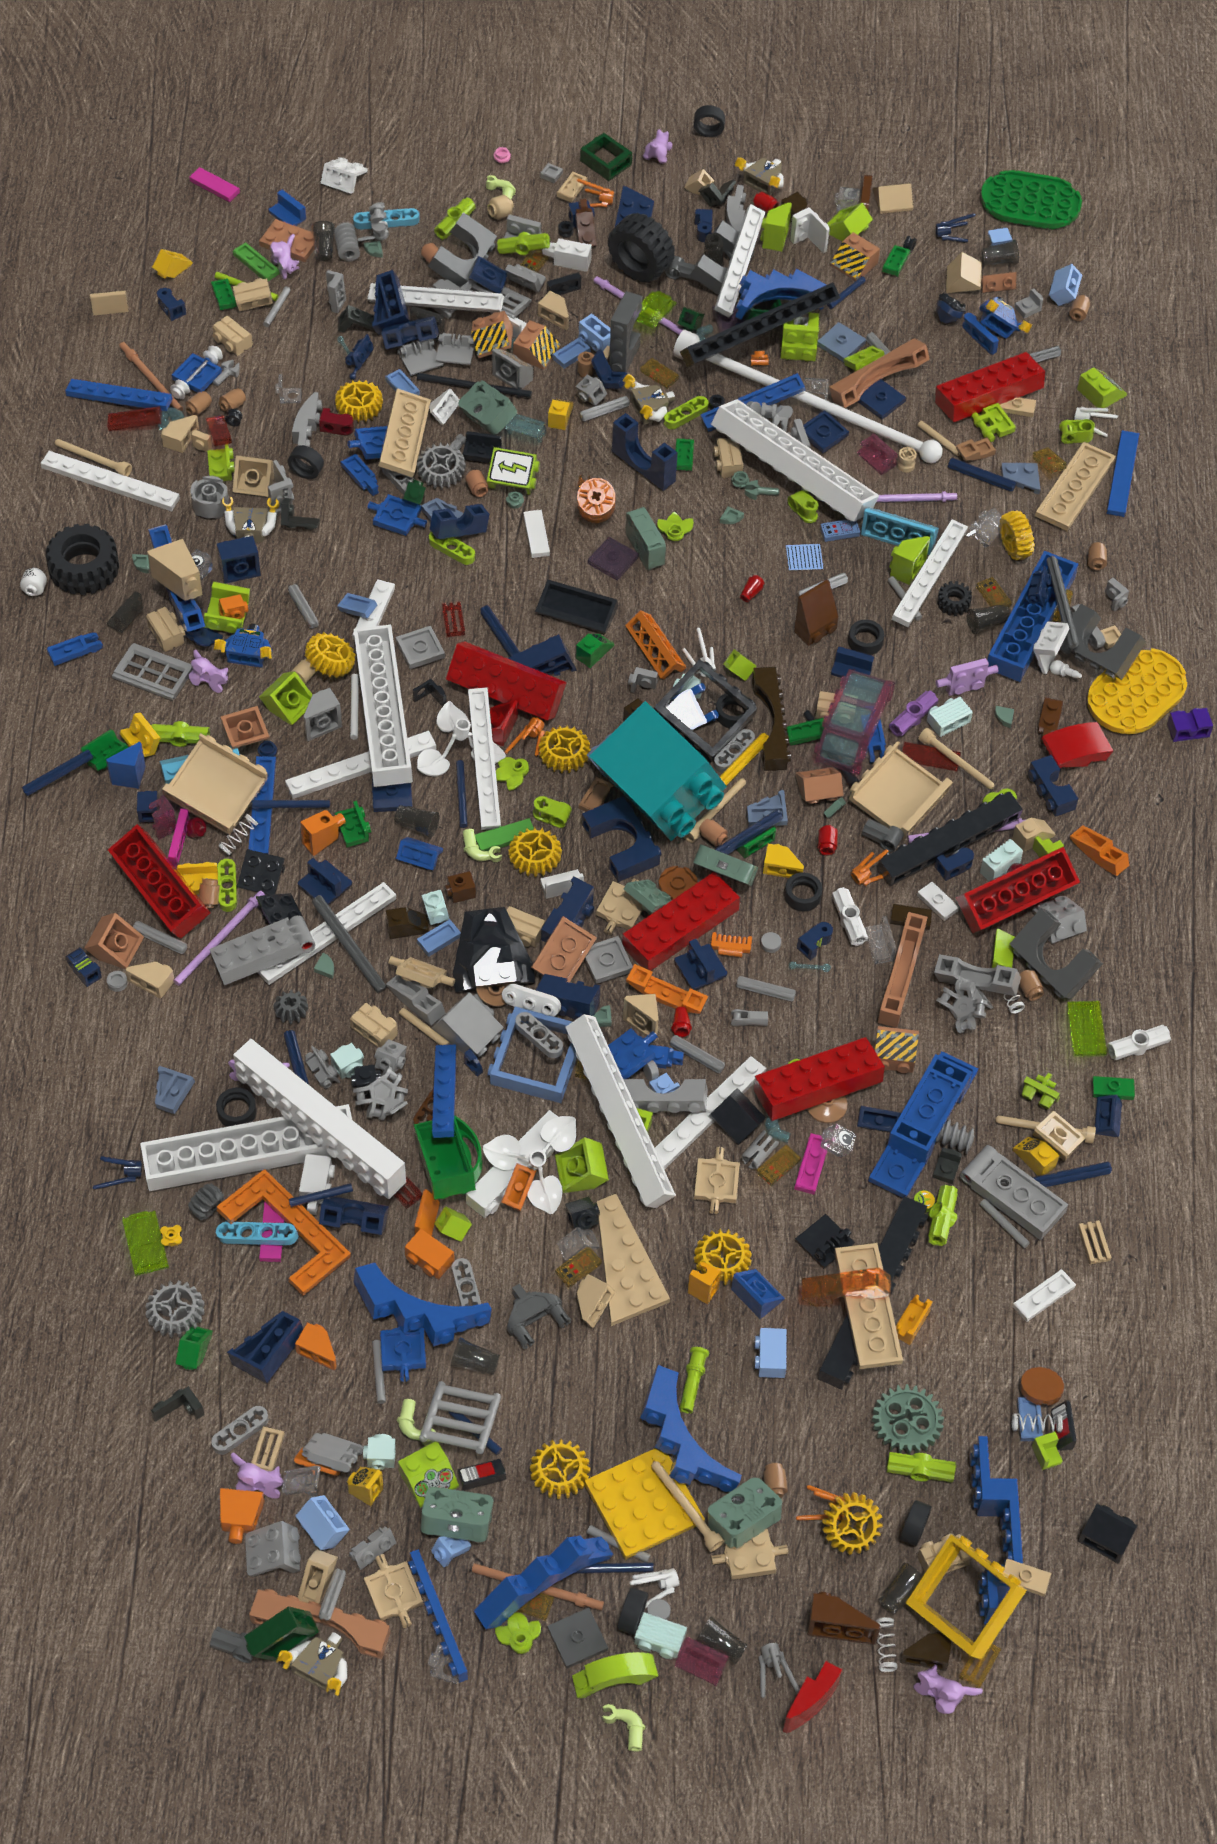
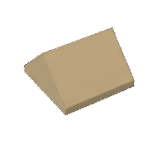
[873,183,913,214]
[946,252,982,293]
[90,291,128,315]
[232,455,274,497]
[623,994,658,1042]
[1033,1111,1086,1162]

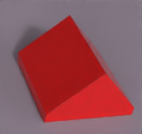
[489,699,518,746]

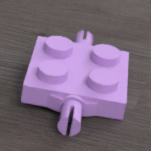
[936,658,998,696]

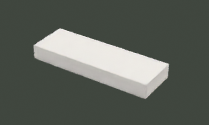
[523,510,550,558]
[1012,1269,1076,1322]

